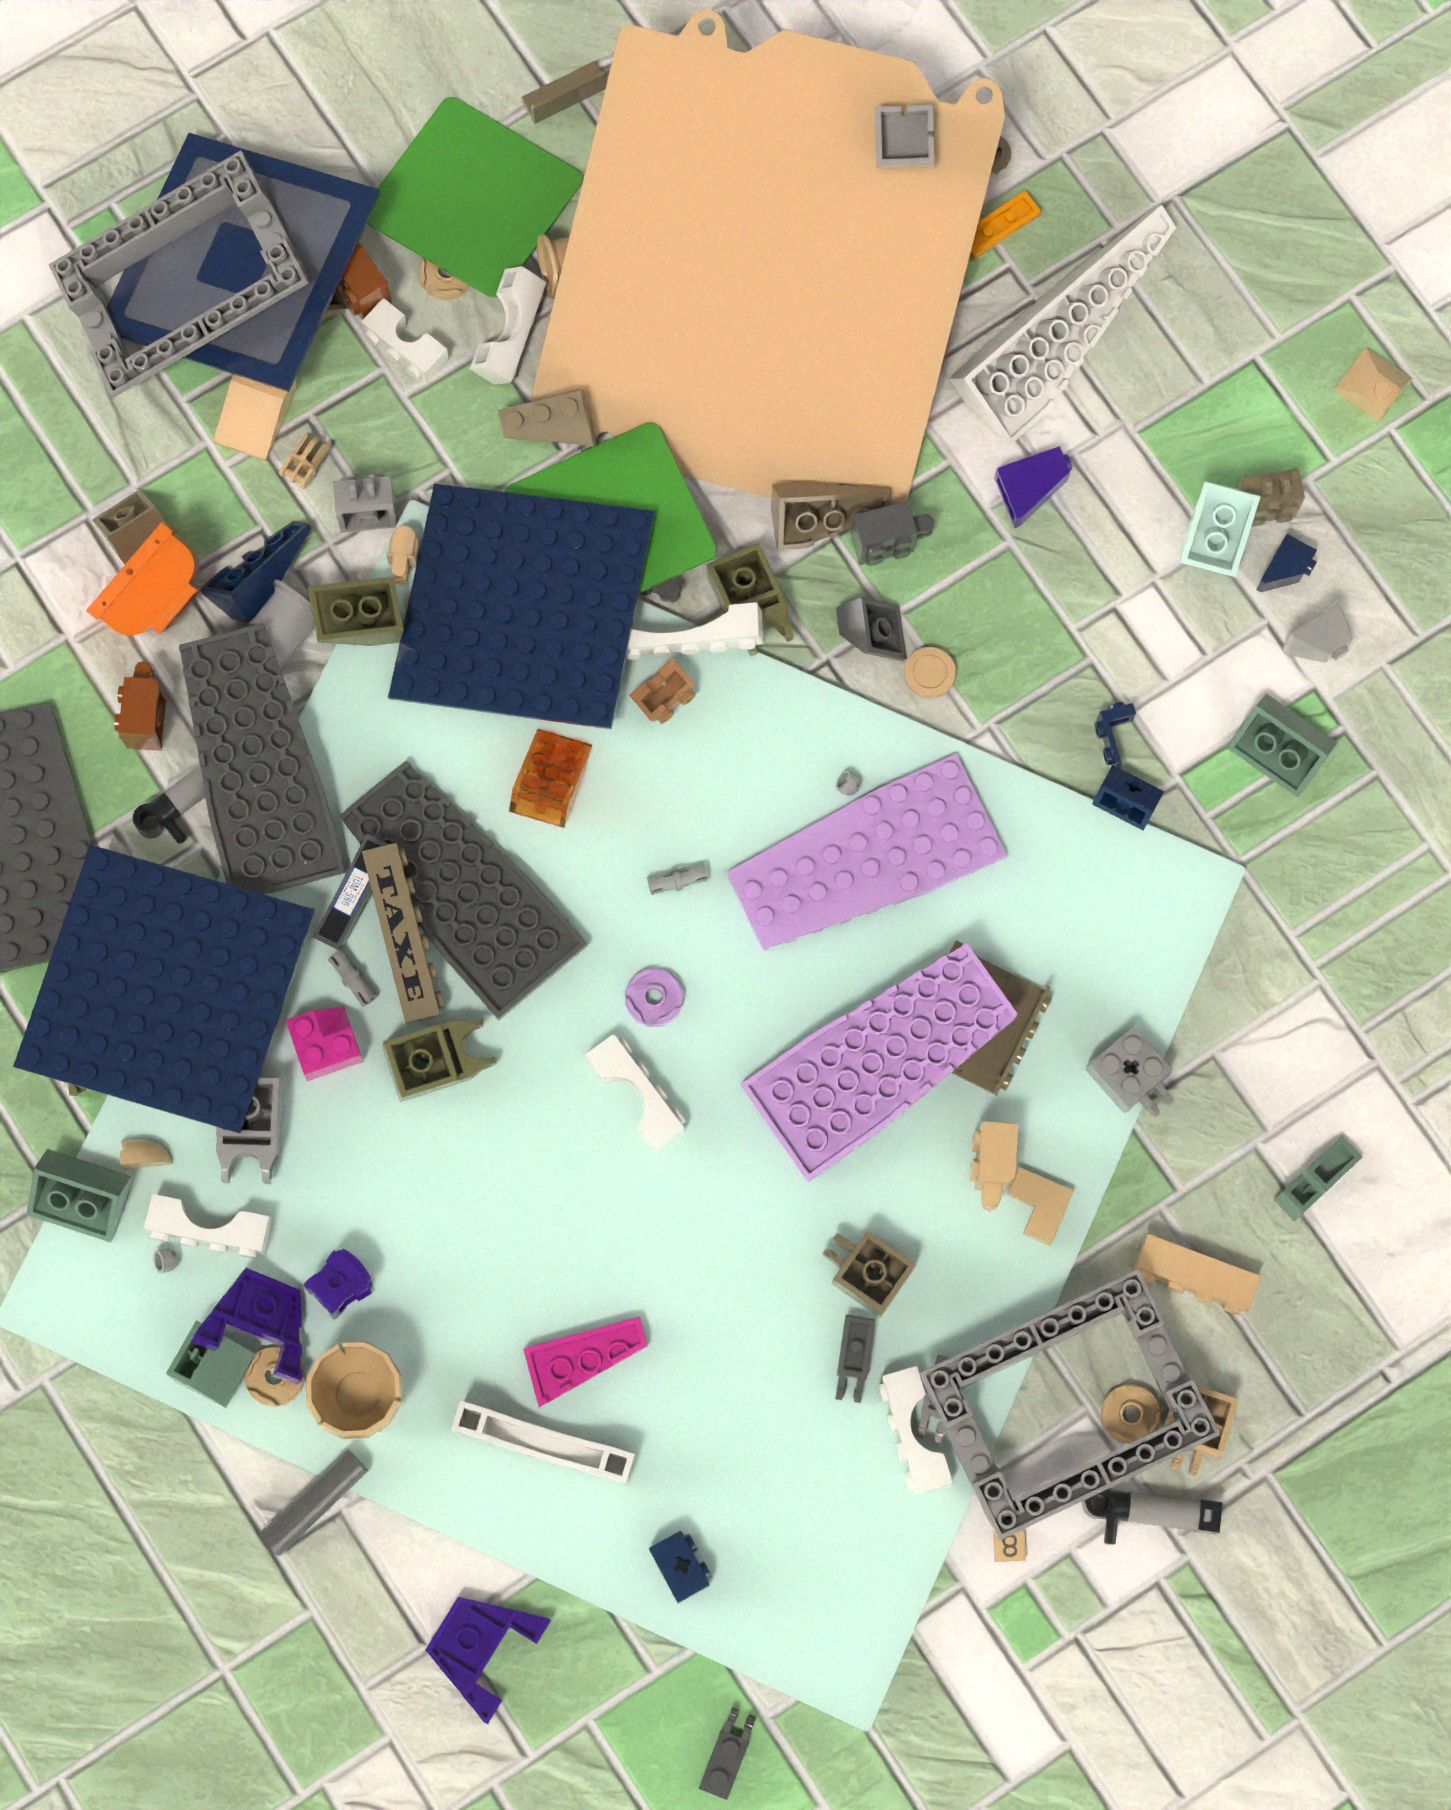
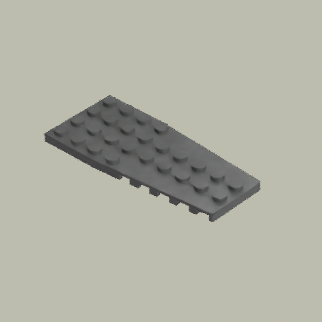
[179,624,346,895]
[0,702,93,973]
[340,761,588,1021]

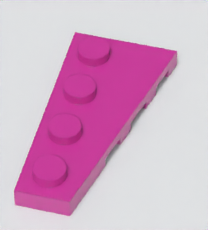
[523,1317,648,1408]

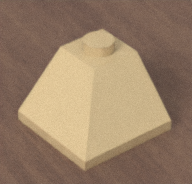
[1334,347,1412,422]

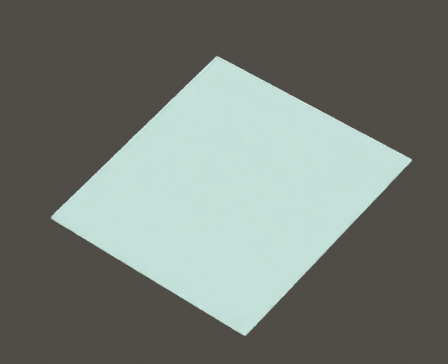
[0,500,1245,1731]

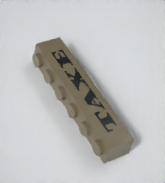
[362,843,445,1024]

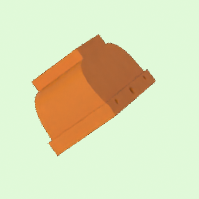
[86,522,201,636]

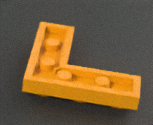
[970,190,1041,260]

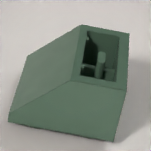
[166,1320,256,1408]

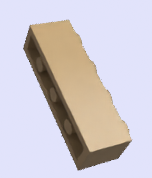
[1133,1234,1261,1315]

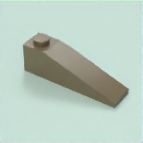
[771,482,891,550]

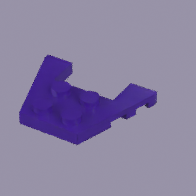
[190,1268,303,1384]
[425,1597,551,1725]

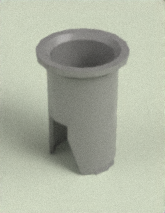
[247,579,314,668]

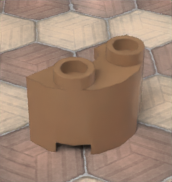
[629,658,696,724]

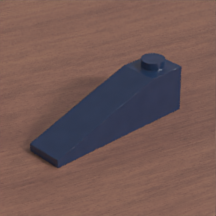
[200,521,312,622]

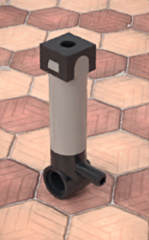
[133,766,205,844]
[1082,1489,1223,1545]

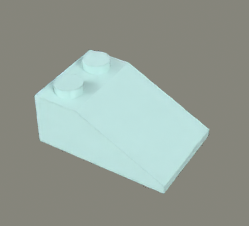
[1180,481,1261,577]

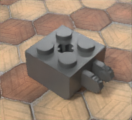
[850,503,935,566]

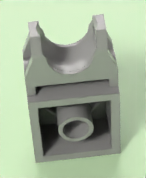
[216,1077,283,1184]

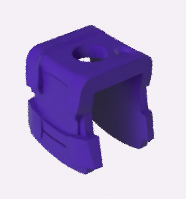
[304,1249,373,1320]

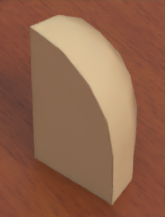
[120,1138,172,1169]

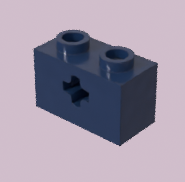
[1092,765,1164,831]
[649,1531,712,1604]

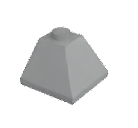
[1282,603,1353,663]

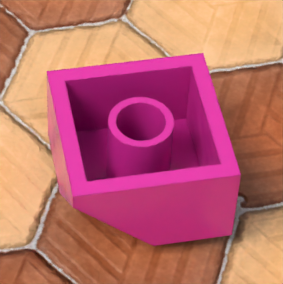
[285,1006,363,1082]

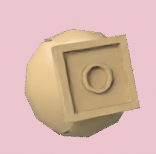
[306,1342,403,1439]

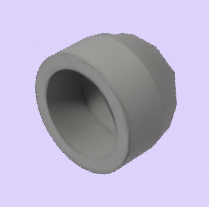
[835,770,861,795]
[153,1248,178,1274]

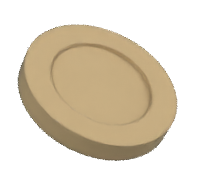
[904,647,956,698]

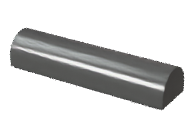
[259,1449,369,1556]

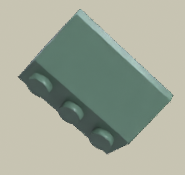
[1227,693,1337,797]
[26,1149,131,1242]

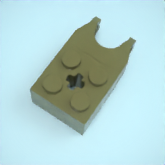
[706,543,793,656]
[382,1018,497,1102]

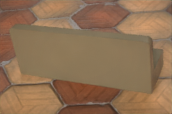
[521,61,607,124]

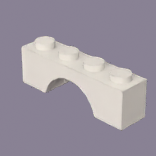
[470,266,547,385]
[585,1034,685,1153]
[144,1194,272,1258]
[878,1366,953,1495]

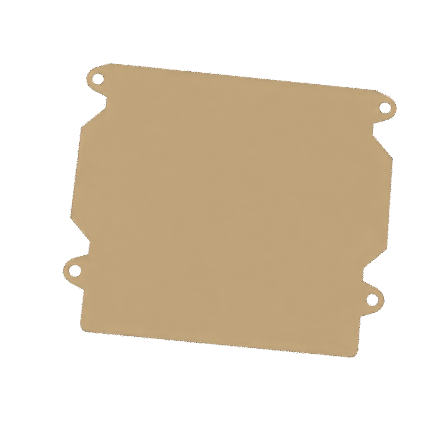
[531,10,1005,506]

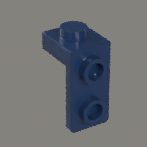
[1094,702,1136,768]

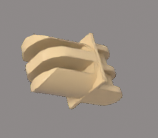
[279,432,331,489]
[386,526,418,585]

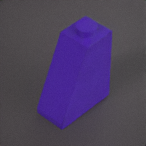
[994,446,1072,528]

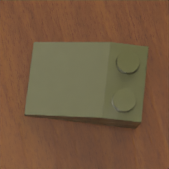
[308,577,404,646]

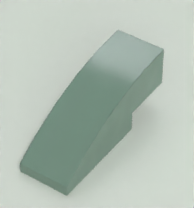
[1274,1136,1363,1221]

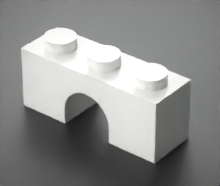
[361,298,449,384]

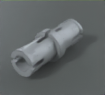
[647,863,708,895]
[328,949,378,1007]

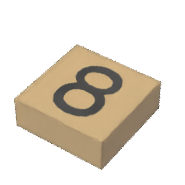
[993,1530,1026,1562]

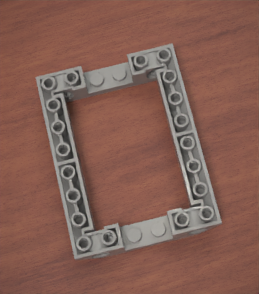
[48,150,309,398]
[920,1269,1221,1541]

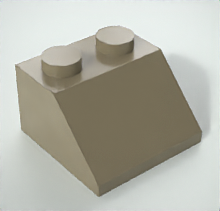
[92,489,165,565]

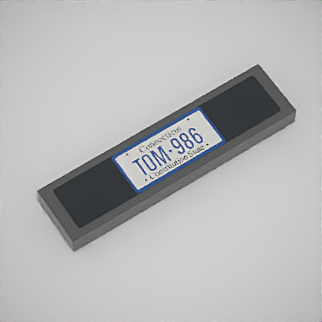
[313,833,388,950]

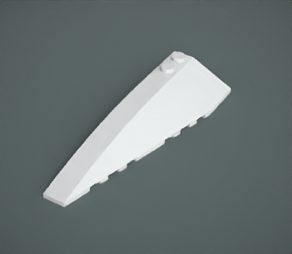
[949,205,1176,446]

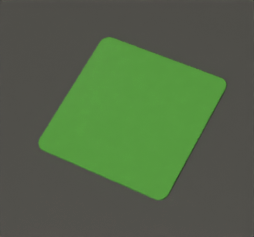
[366,97,583,298]
[504,422,717,593]

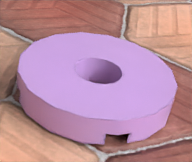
[625,968,683,1027]

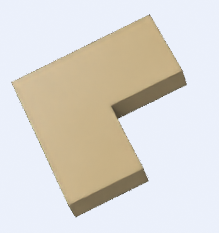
[1007,1167,1074,1246]

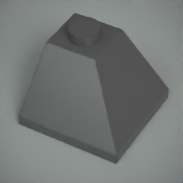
[836,597,907,661]

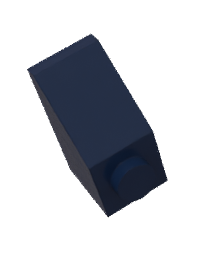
[1256,534,1317,592]

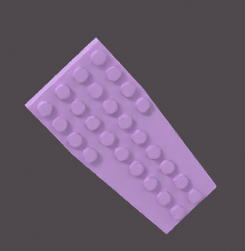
[727,753,1007,951]
[740,943,1018,1182]

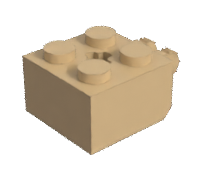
[970,1121,1018,1212]
[1163,1385,1239,1476]

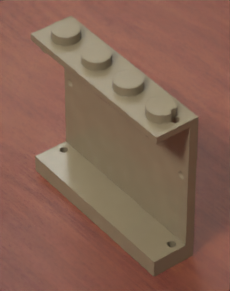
[949,940,1052,1096]

